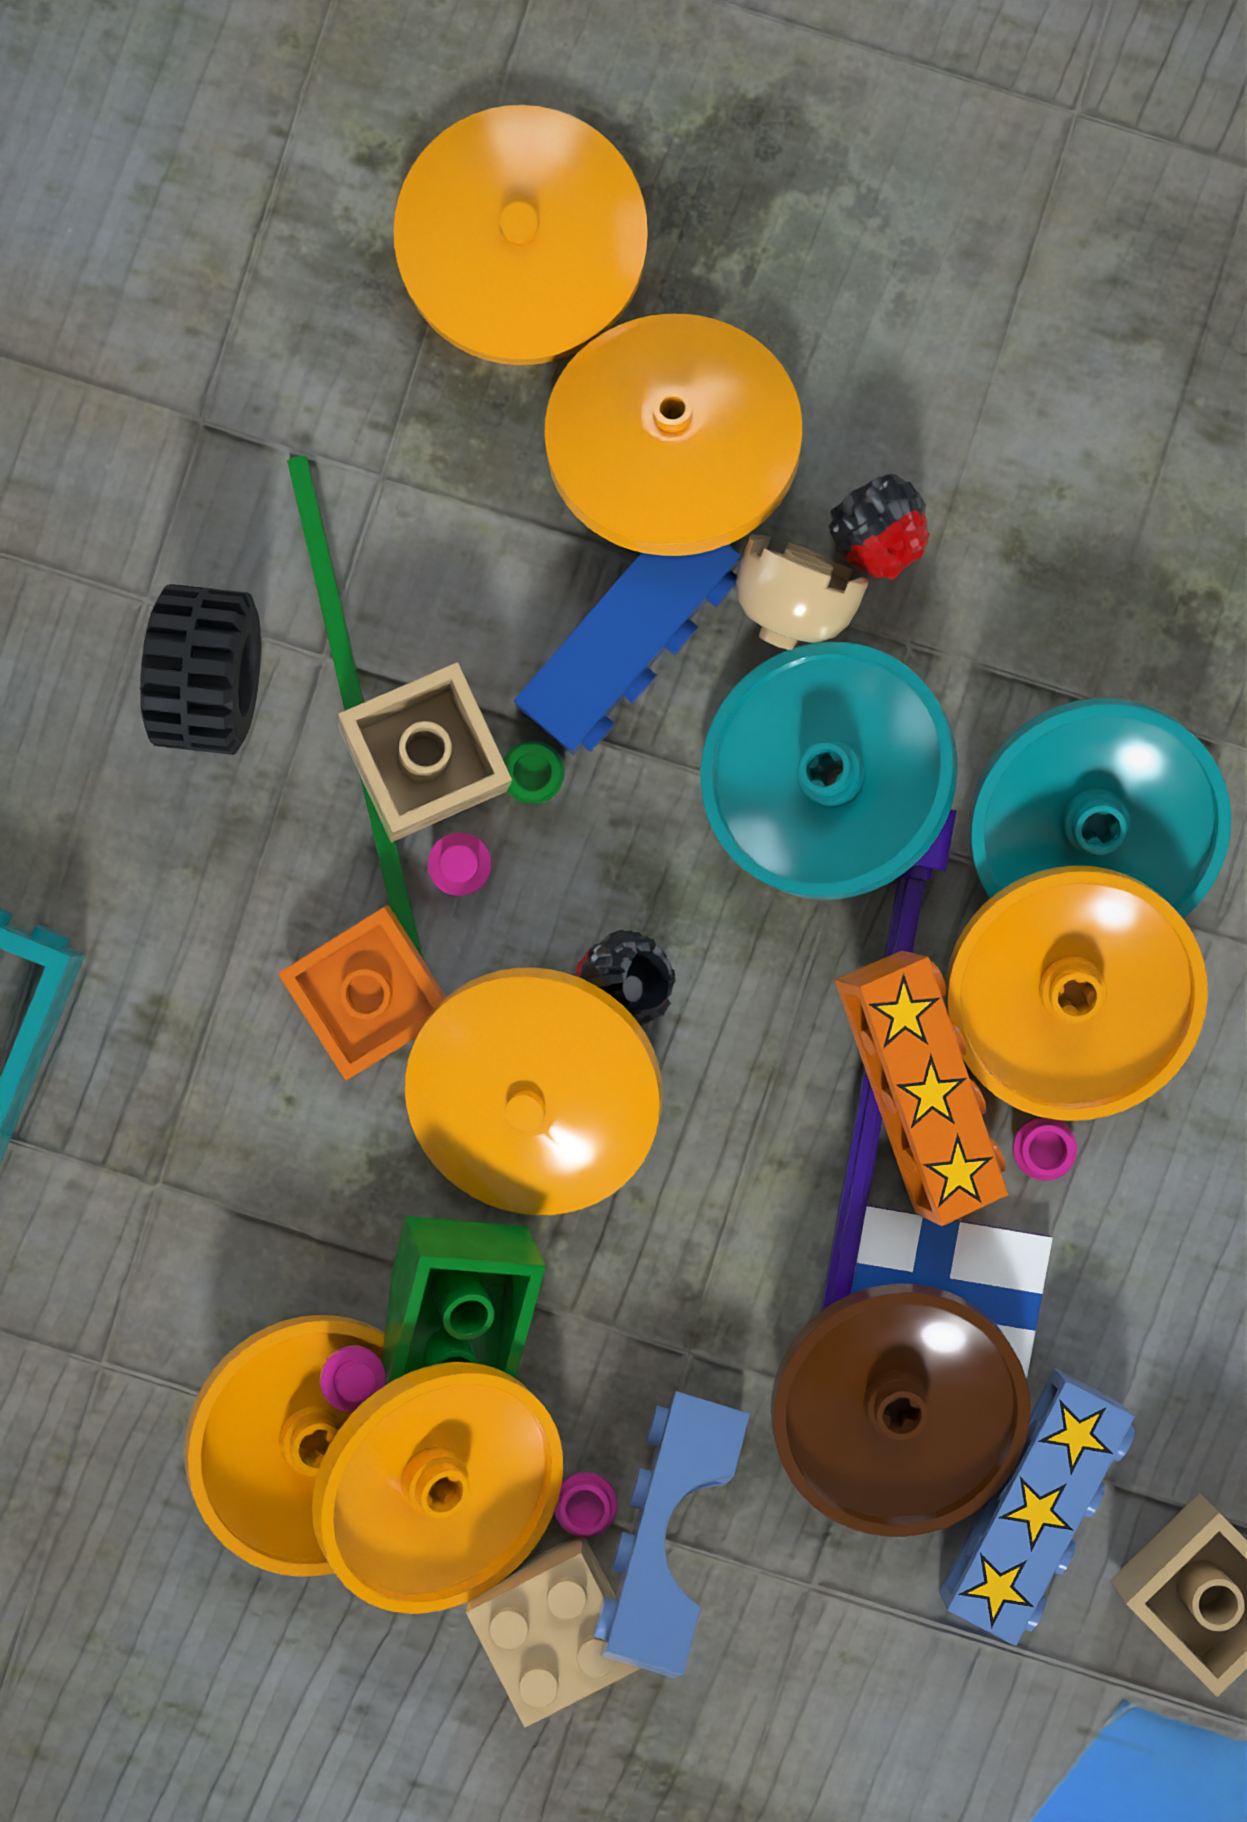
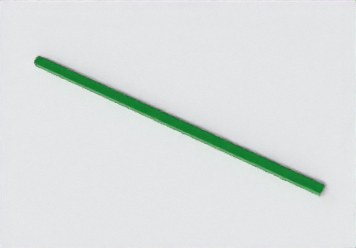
[287,455,424,960]

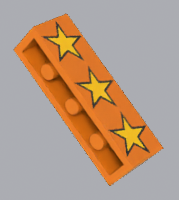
[835,951,1008,1226]

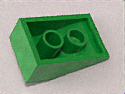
[382,1216,546,1386]

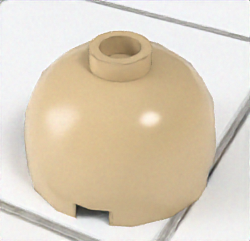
[736,534,869,650]

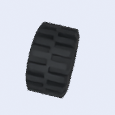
[140,584,261,755]

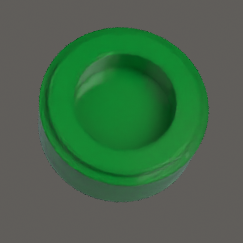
[503,740,565,805]

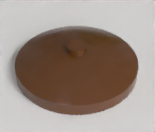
[771,1284,1031,1537]

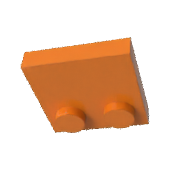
[277,904,447,1081]

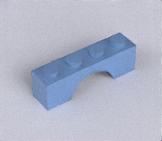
[593,1391,750,1678]

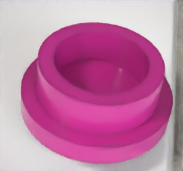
[428,832,492,896]
[1012,1117,1077,1181]
[320,1345,386,1412]
[554,1472,617,1537]

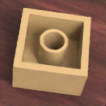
[338,662,512,843]
[1110,1493,1247,1697]
[465,1536,640,1728]

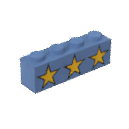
[939,1368,1135,1646]

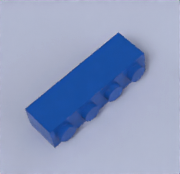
[513,545,741,756]

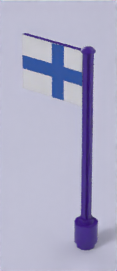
[820,809,1053,1379]

